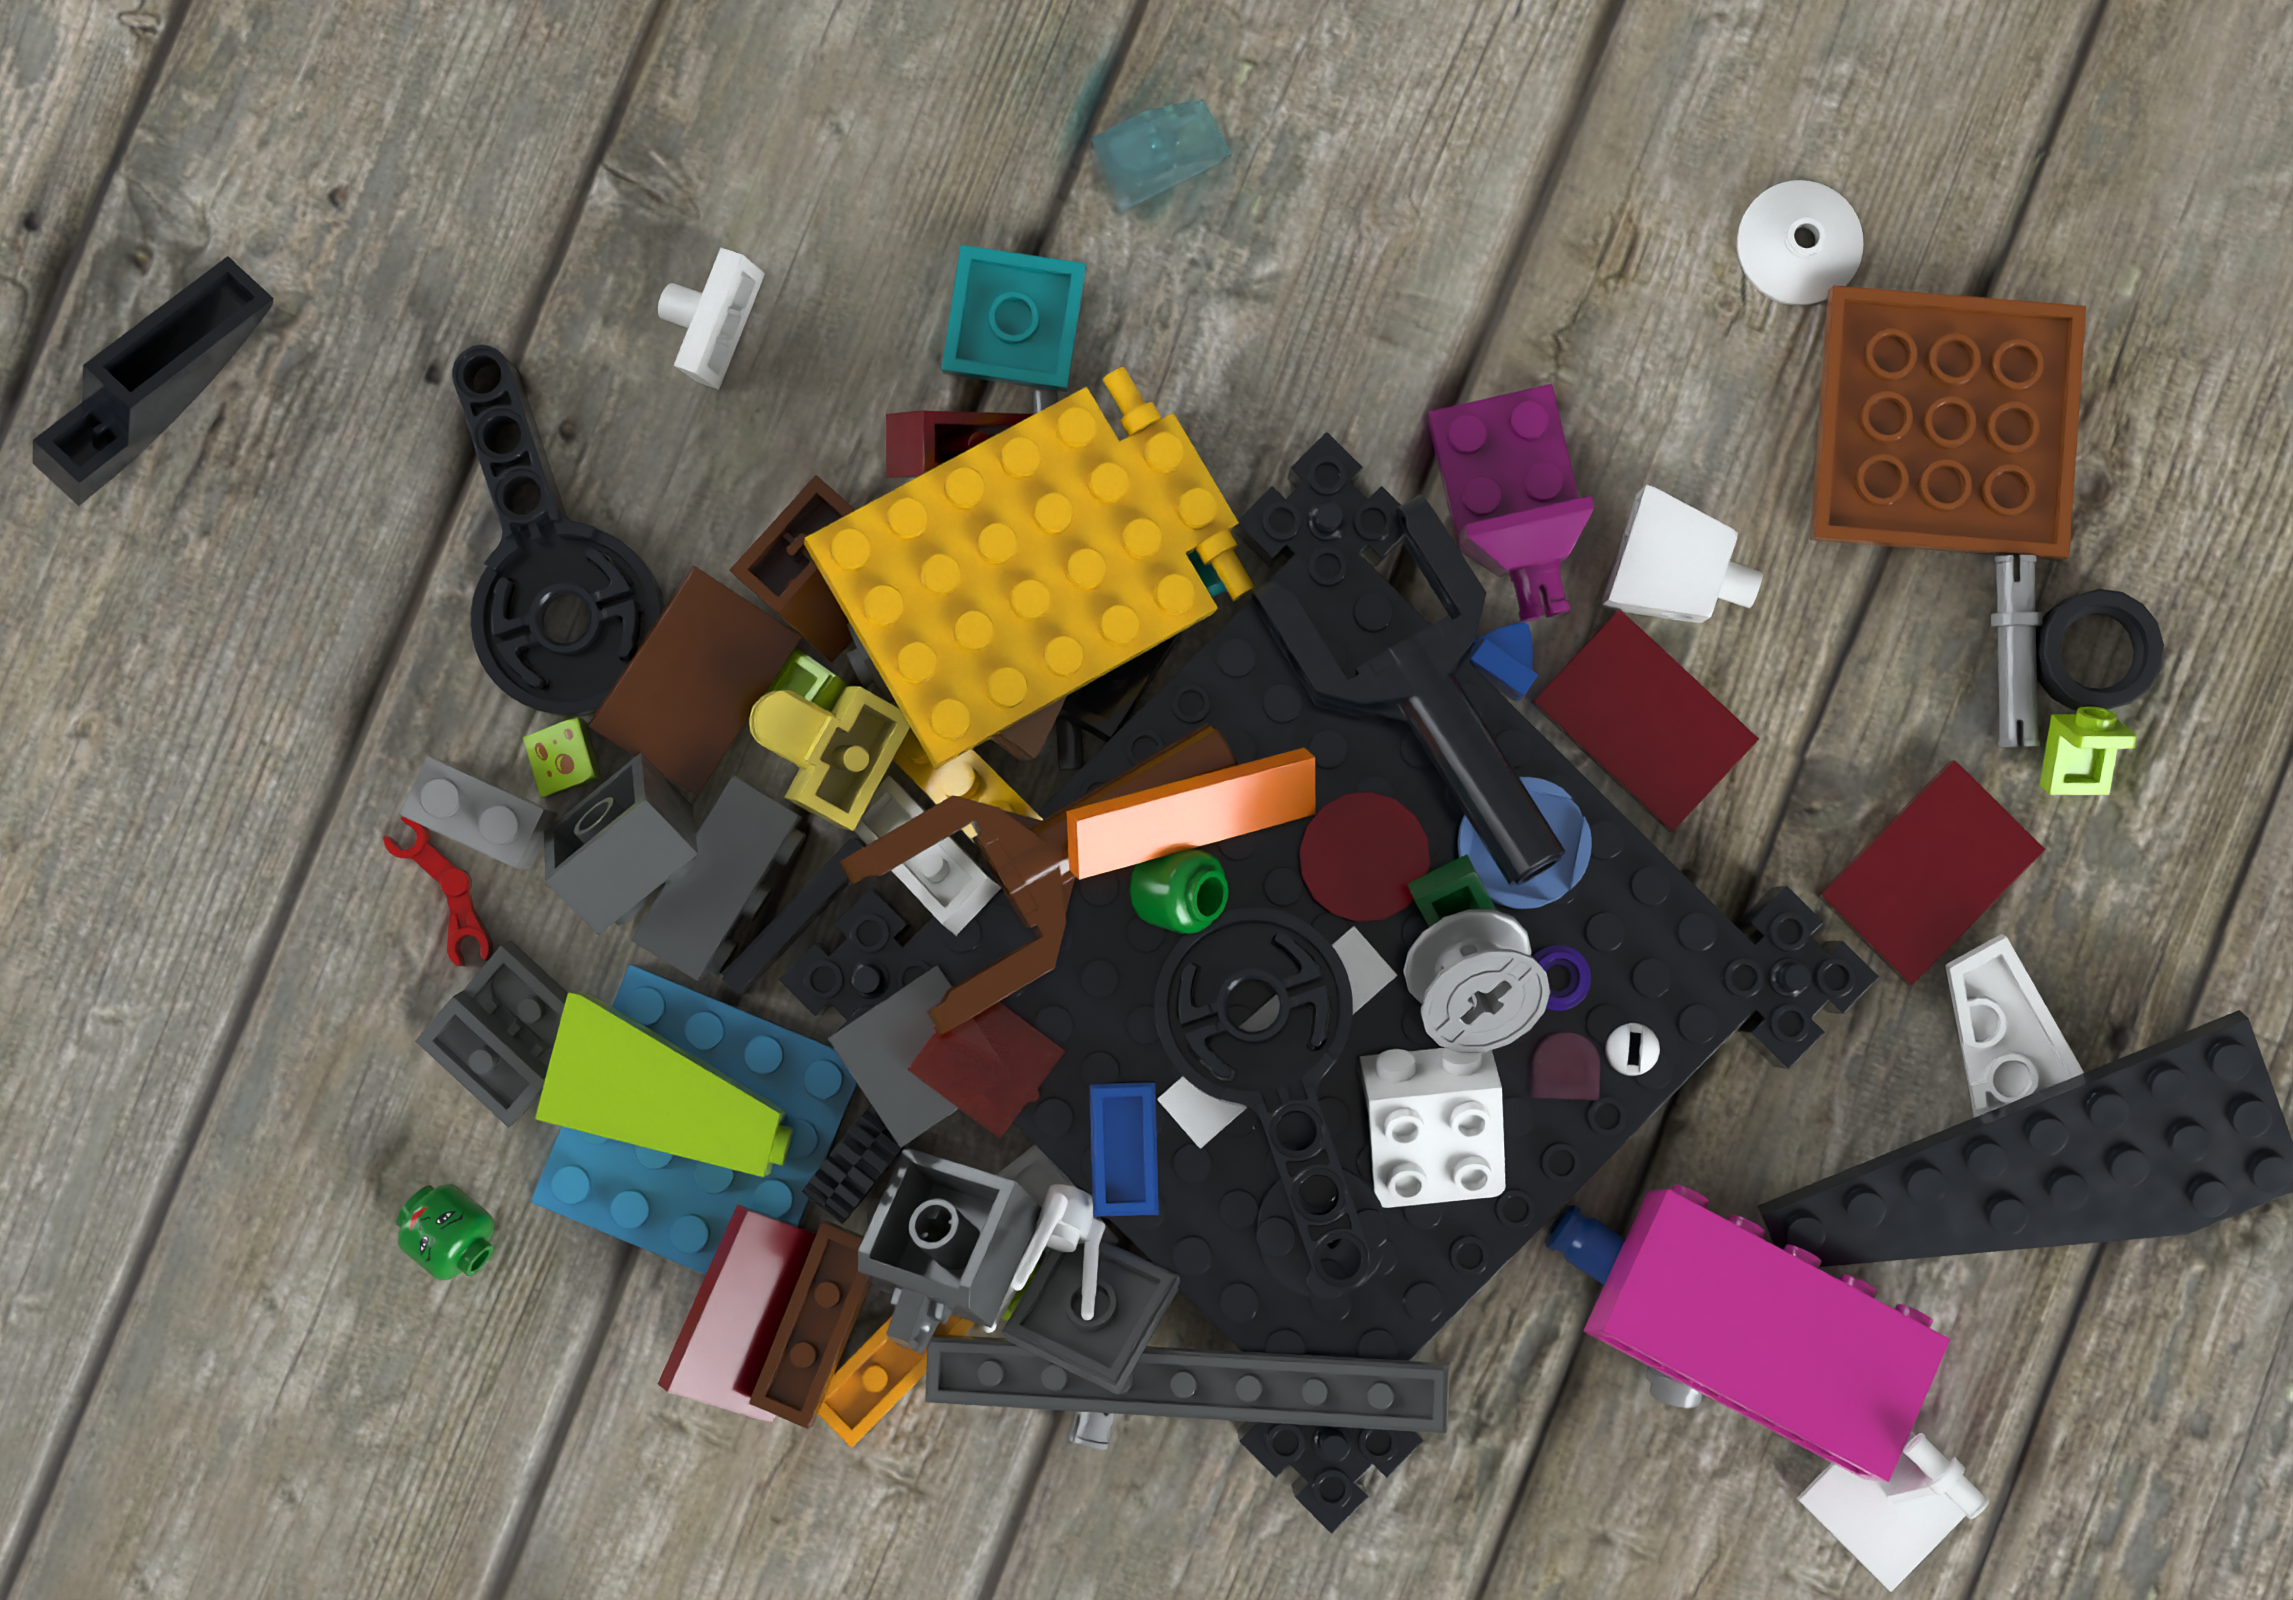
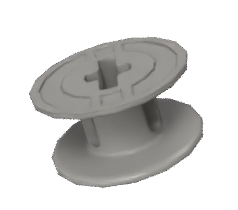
[1403,909,1550,1053]

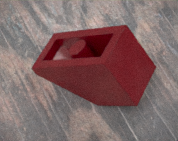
[886,410,1034,478]

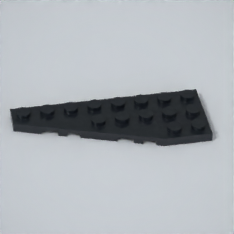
[1757,1010,2293,1267]

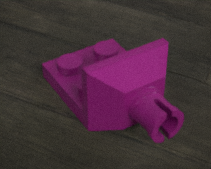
[1427,384,1594,622]

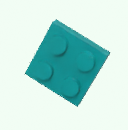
[941,245,1086,392]

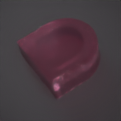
[1531,1032,1600,1100]

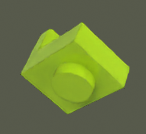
[2039,707,2137,795]

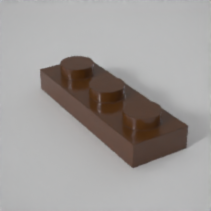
[749,1221,871,1429]

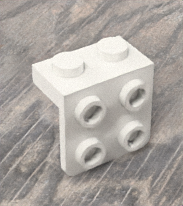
[1360,1048,1505,1208]

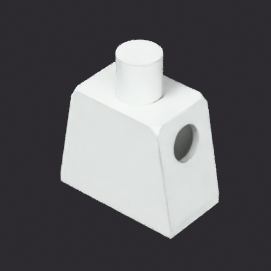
[1600,485,1763,623]

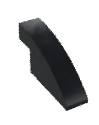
[33,256,274,506]

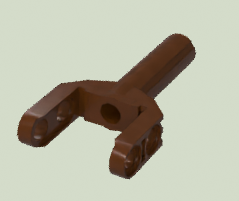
[839,723,1239,1035]

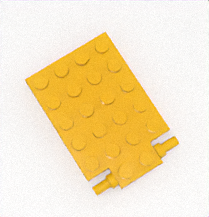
[804,366,1255,769]

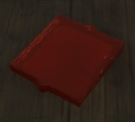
[907,1002,1065,1139]

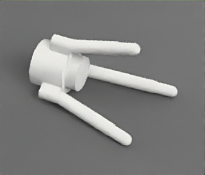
[983,1184,1106,1333]

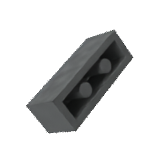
[631,775,806,981]

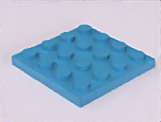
[530,964,858,1275]

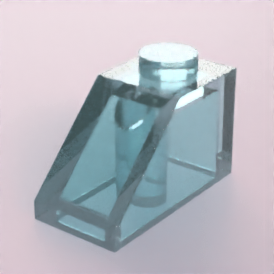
[1090,99,1232,212]

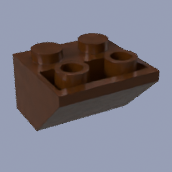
[729,475,855,663]

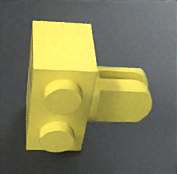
[749,686,910,831]

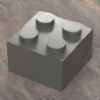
[544,752,698,935]

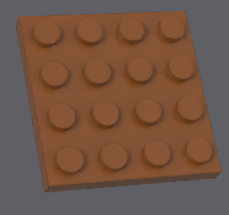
[1810,285,2086,561]

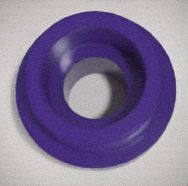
[1532,945,1591,1011]

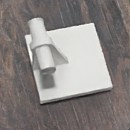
[1797,1431,1990,1592]

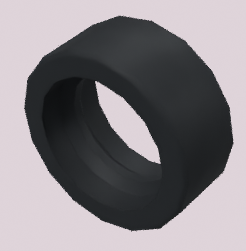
[2036,589,2164,711]

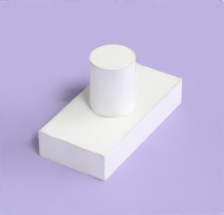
[658,247,765,390]

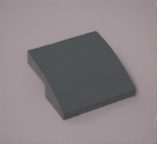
[415,940,568,1128]

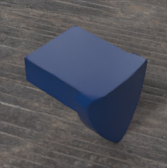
[1469,622,1538,701]

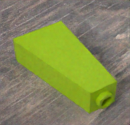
[535,991,793,1177]

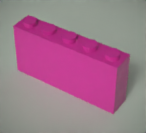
[1583,1184,1951,1482]

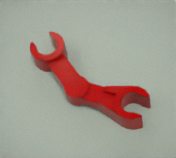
[383,817,493,966]

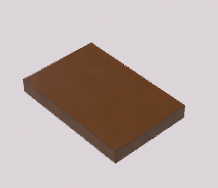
[587,565,802,796]

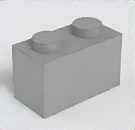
[399,756,557,871]

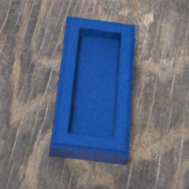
[1089,1082,1159,1217]

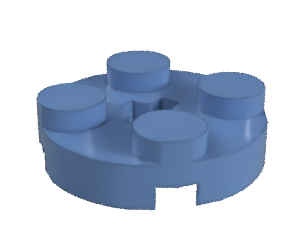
[1458,777,1592,909]

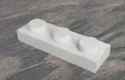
[854,776,1001,936]

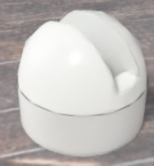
[1605,1023,1660,1076]

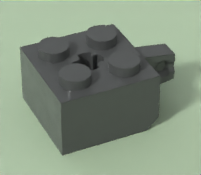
[858,1146,1042,1354]

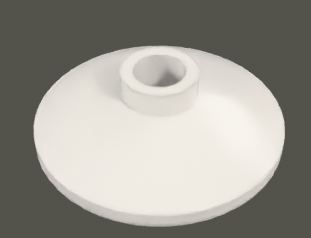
[1737,180,1864,306]

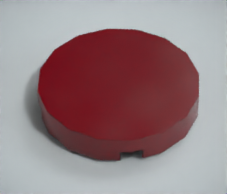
[1299,792,1430,922]

